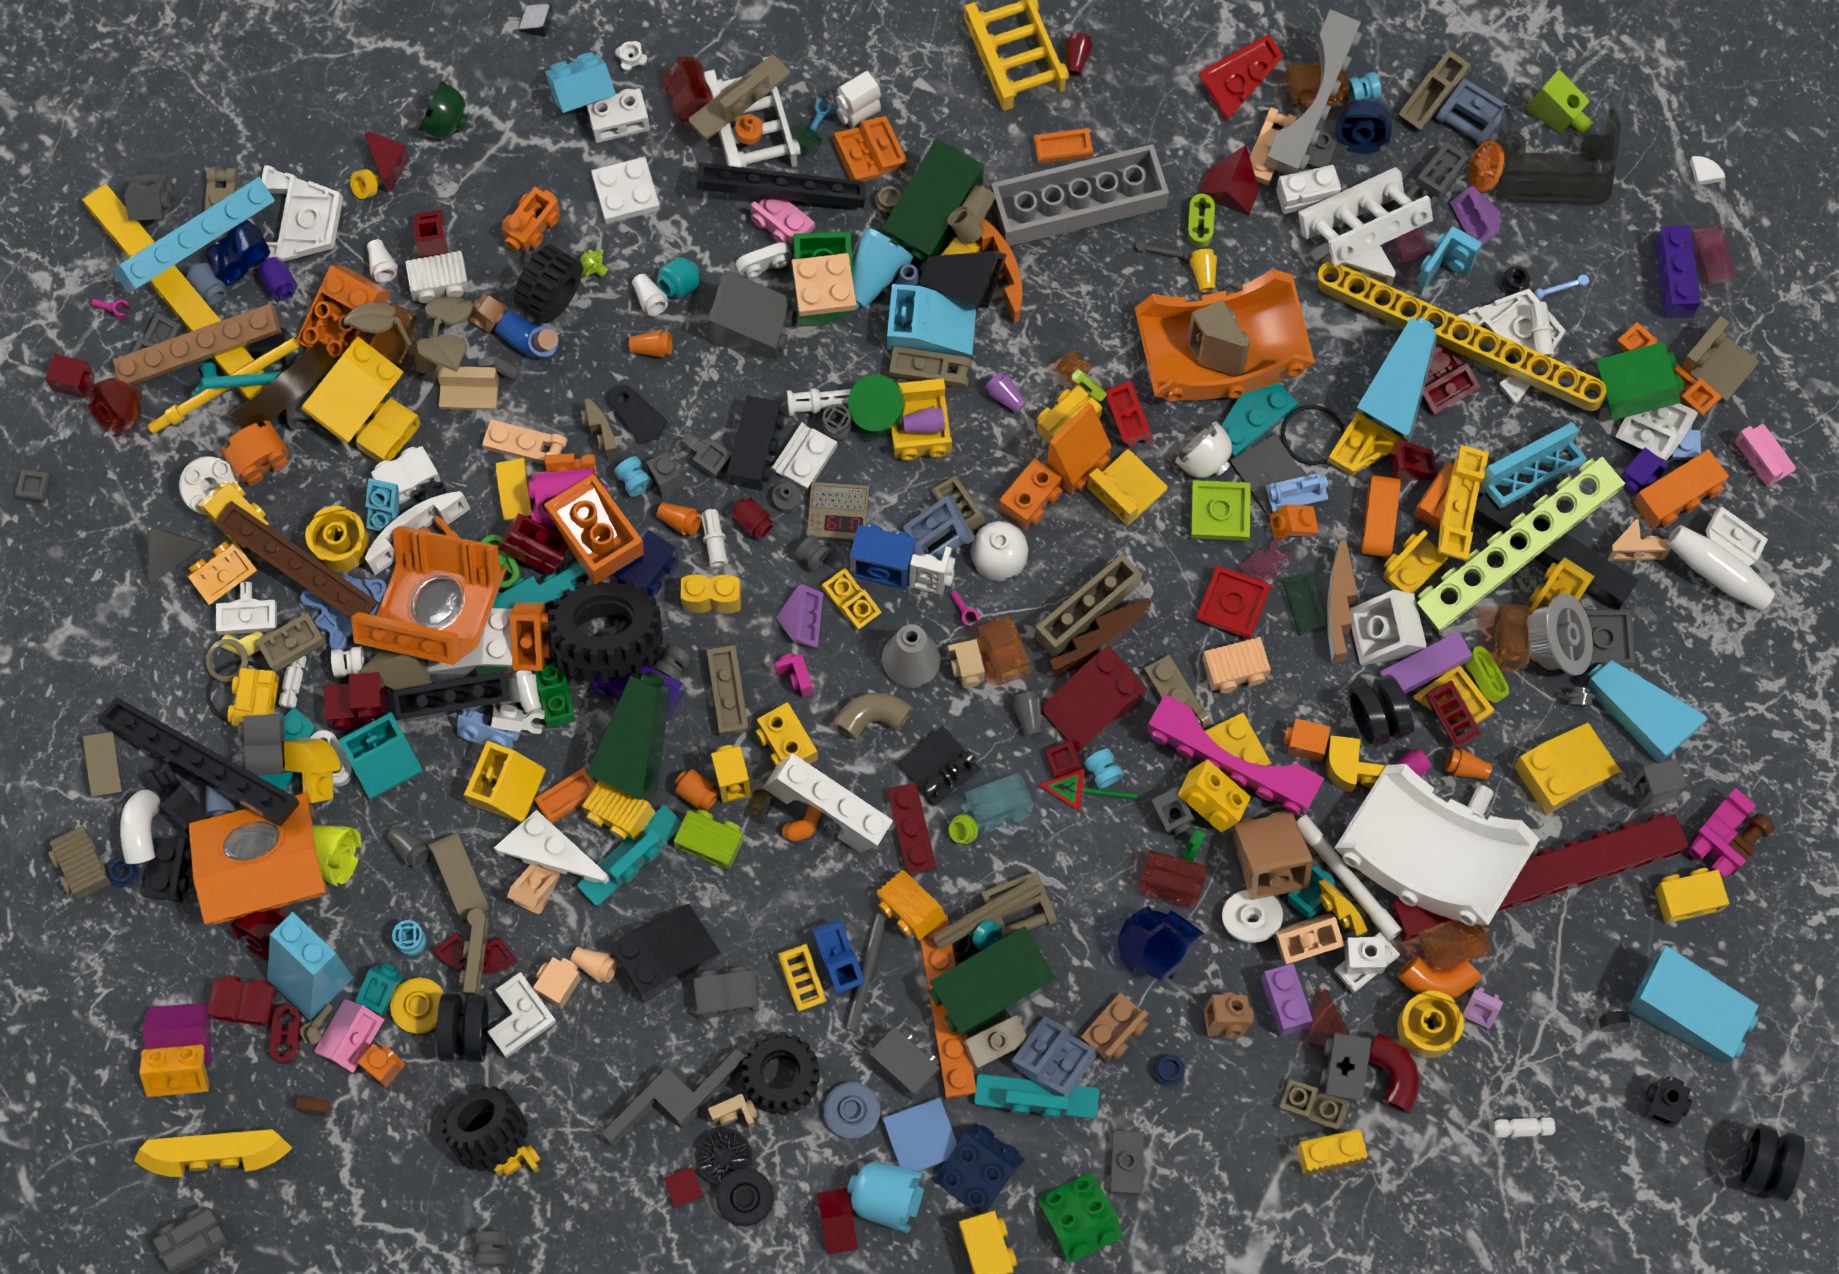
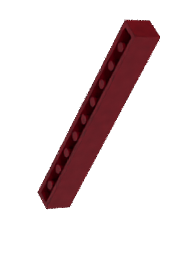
[1390,813,1689,942]

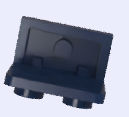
[935,1123,1025,1215]

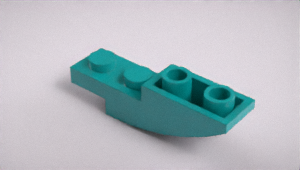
[492,561,591,613]

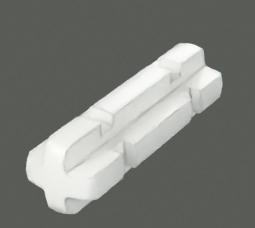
[279,656,307,709]
[1494,1117,1555,1138]

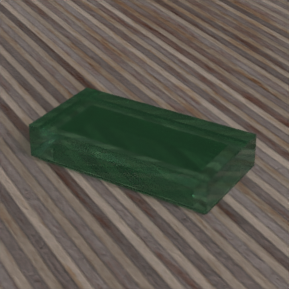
[1282,572,1328,635]

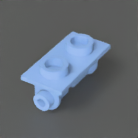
[1265,472,1329,512]
[457,710,520,749]

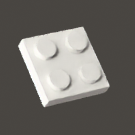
[591,157,660,224]

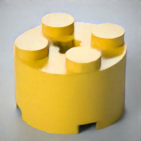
[305,506,370,573]
[1397,991,1464,1058]

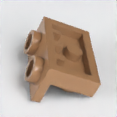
[1080,992,1149,1063]

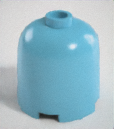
[847,1161,925,1234]

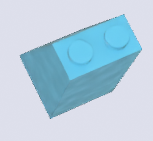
[1357,317,1437,442]
[267,912,354,1021]
[1627,946,1759,1064]

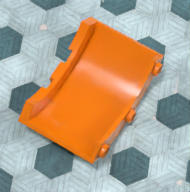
[1134,269,1315,402]

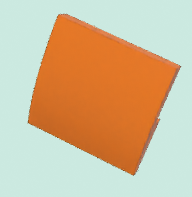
[831,116,908,182]

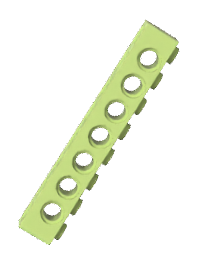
[1417,457,1625,633]

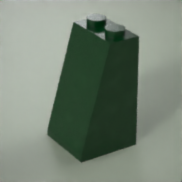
[882,138,984,265]
[587,671,671,800]
[928,926,1057,1037]

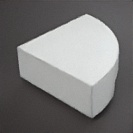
[1690,156,1725,186]

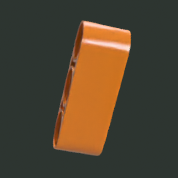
[1361,475,1401,558]

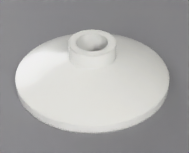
[1222,889,1283,943]

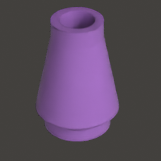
[985,371,1027,413]
[902,406,945,434]

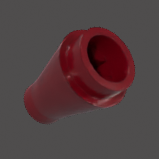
[1066,33,1093,76]

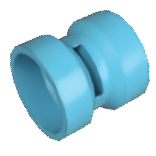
[1346,72,1382,102]
[614,456,654,497]
[1084,748,1124,789]
[392,920,427,956]

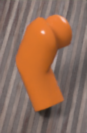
[782,806,822,841]

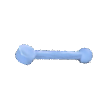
[1534,275,1589,299]

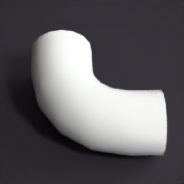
[120,790,160,864]

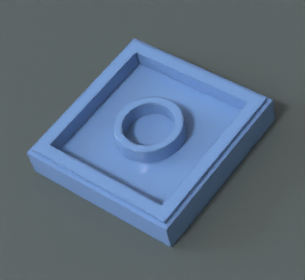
[882,1098,957,1172]

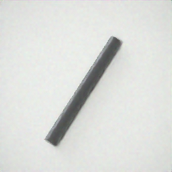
[845,914,887,1033]

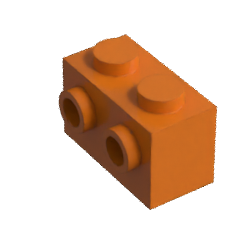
[999,458,1063,530]
[510,603,552,671]

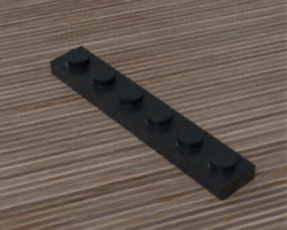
[696,162,865,208]

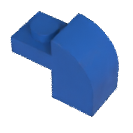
[812,919,865,994]

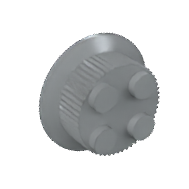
[1527,594,1593,676]

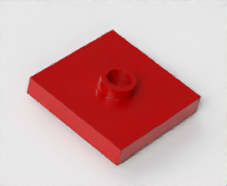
[1196,565,1272,640]

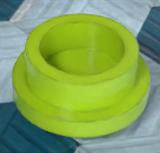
[949,814,978,844]

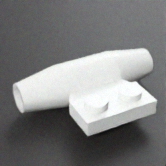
[1667,506,1775,610]

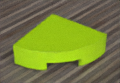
[1071,368,1107,402]

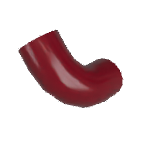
[1368,1033,1420,1114]

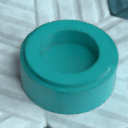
[973,920,1002,950]

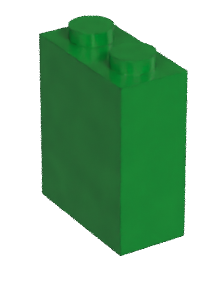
[1596,342,1684,421]

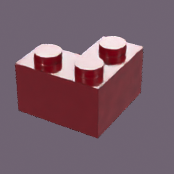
[324,672,388,731]

